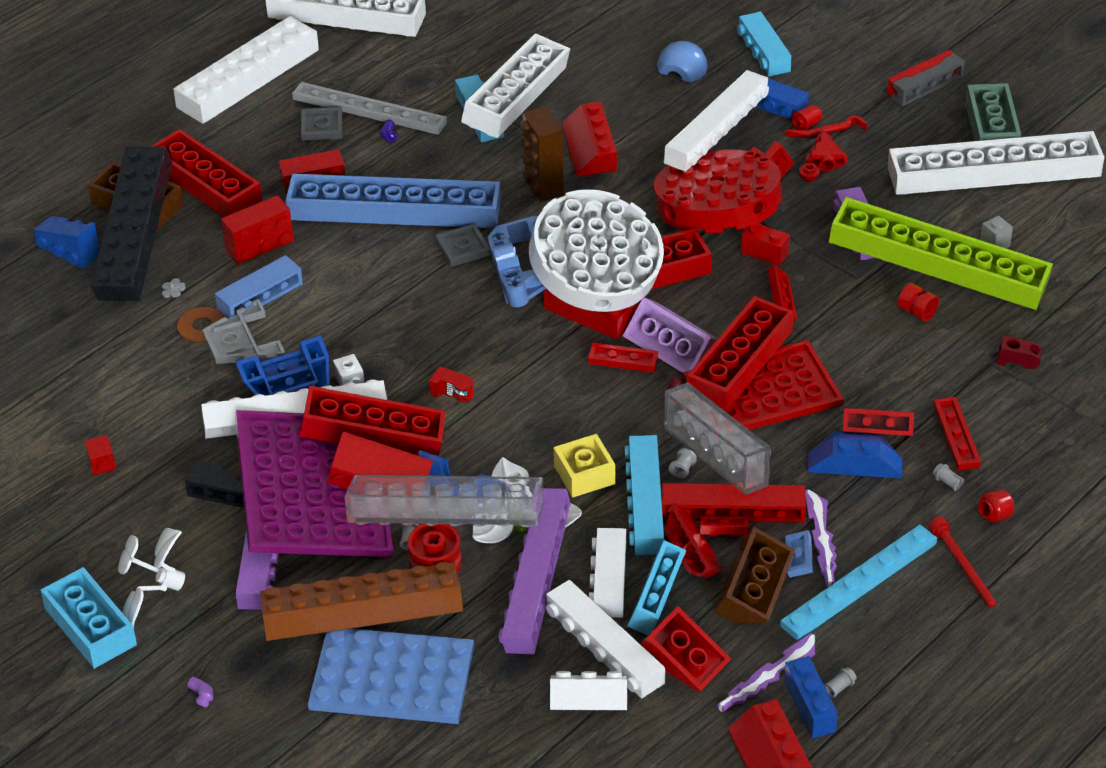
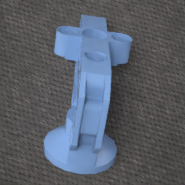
[488,216,546,307]

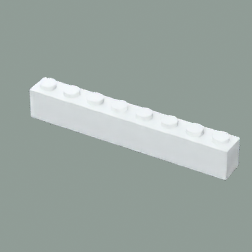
[664,70,769,172]
[201,380,387,439]

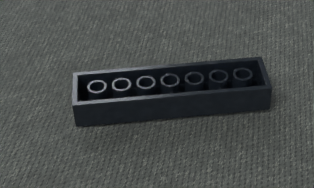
[91,147,173,301]

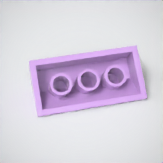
[623,297,718,373]

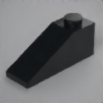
[185,461,244,508]

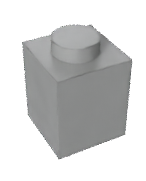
[980,216,1013,248]

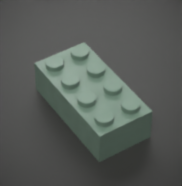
[966,83,1021,141]

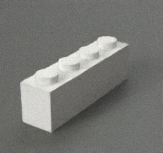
[589,528,626,618]

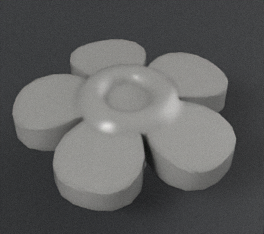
[162,278,186,298]

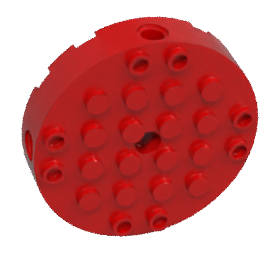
[654,150,782,233]

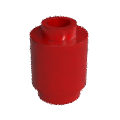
[792,105,822,130]

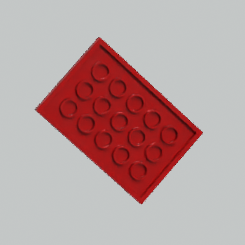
[683,340,844,439]

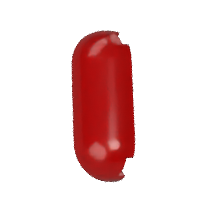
[664,503,722,578]

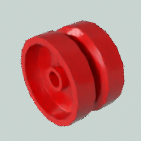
[408,521,462,574]

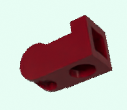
[996,335,1042,369]

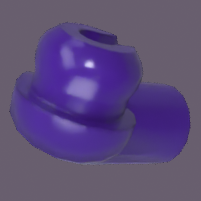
[380,120,398,143]

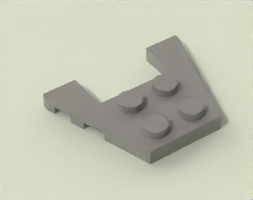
[202,299,286,364]

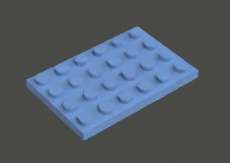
[308,629,474,724]

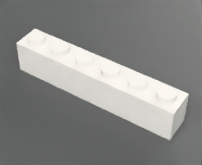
[546,580,665,699]

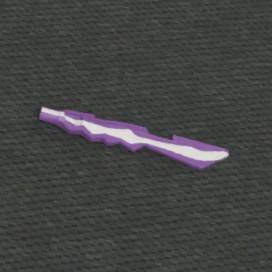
[805,490,837,587]
[717,633,815,712]

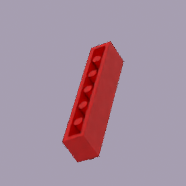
[662,483,806,523]

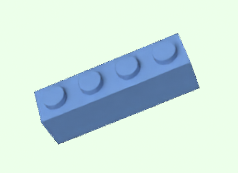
[215,255,303,319]

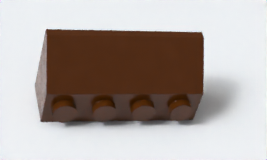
[714,527,796,623]

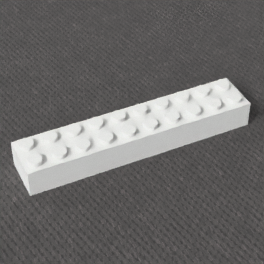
[888,131,1104,195]

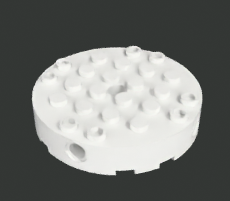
[529,190,664,312]

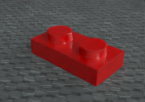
[700,515,749,537]

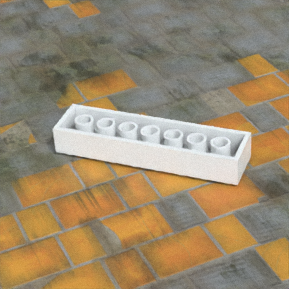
[266,0,426,37]
[173,16,319,124]
[461,33,570,138]

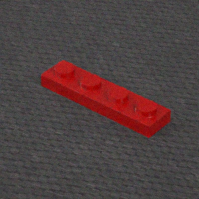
[933,397,981,471]

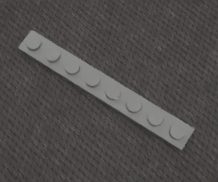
[292,82,447,135]

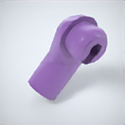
[187,676,214,708]

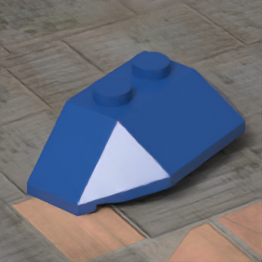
[808,431,902,478]

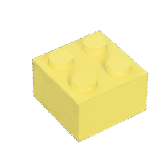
[554,434,615,498]

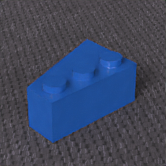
[34,216,100,269]

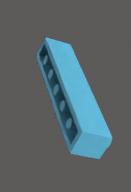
[625,435,664,555]

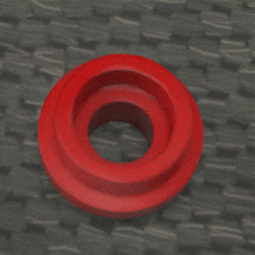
[799,163,820,182]

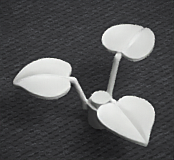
[472,457,582,543]
[118,528,185,628]

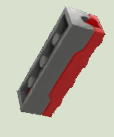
[887,50,965,106]

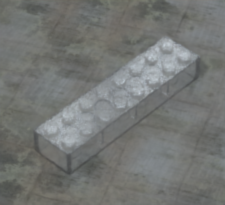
[345,475,544,527]

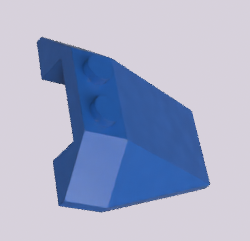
[236,336,330,396]

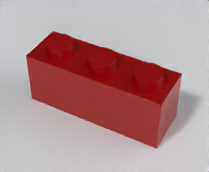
[278,149,346,192]
[842,408,914,436]

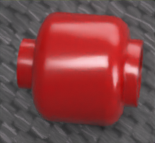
[978,489,1014,523]

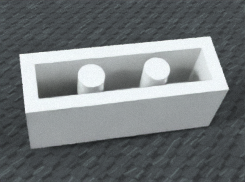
[550,671,627,710]

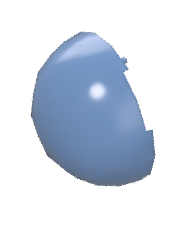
[657,40,708,82]

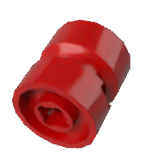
[897,283,939,322]

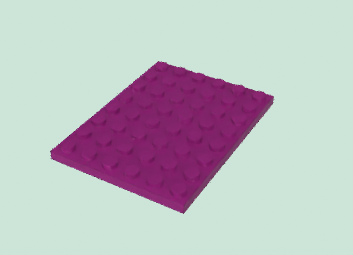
[235,410,394,557]

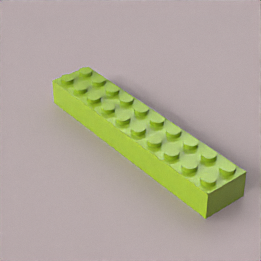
[829,197,1053,310]

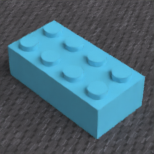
[41,567,137,669]

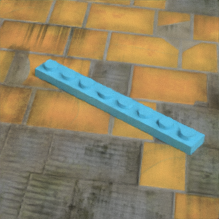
[780,525,937,641]

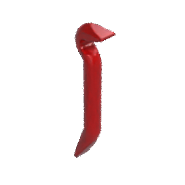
[786,116,868,138]

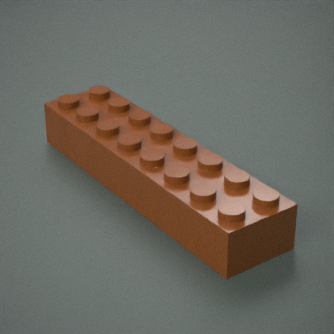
[260,562,463,641]

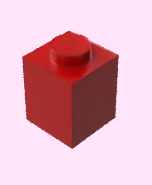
[85,435,116,475]

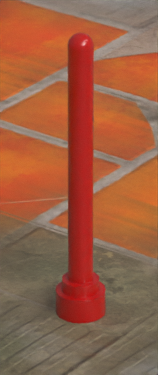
[928,516,996,608]

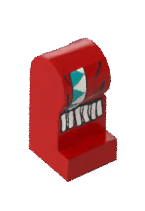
[429,366,474,402]

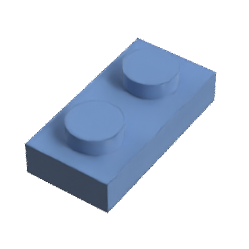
[785,530,813,578]

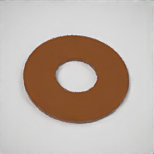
[177,307,225,342]

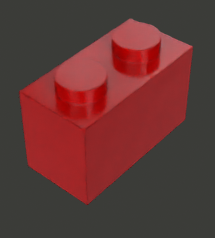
[741,223,790,266]

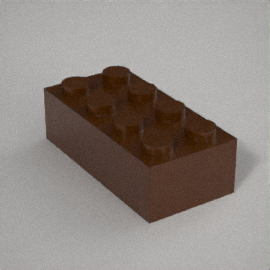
[521,106,564,202]
[88,161,183,229]

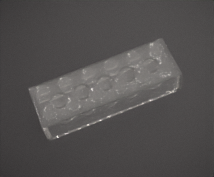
[664,383,771,495]

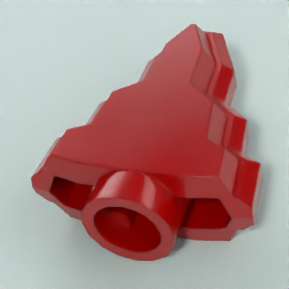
[806,131,848,172]

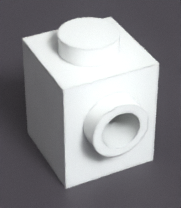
[333,354,364,386]

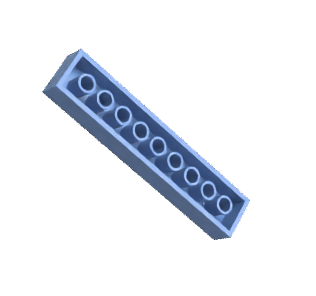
[286,174,501,228]

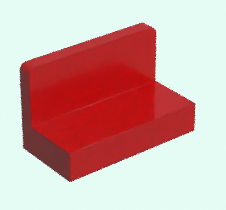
[751,141,794,179]

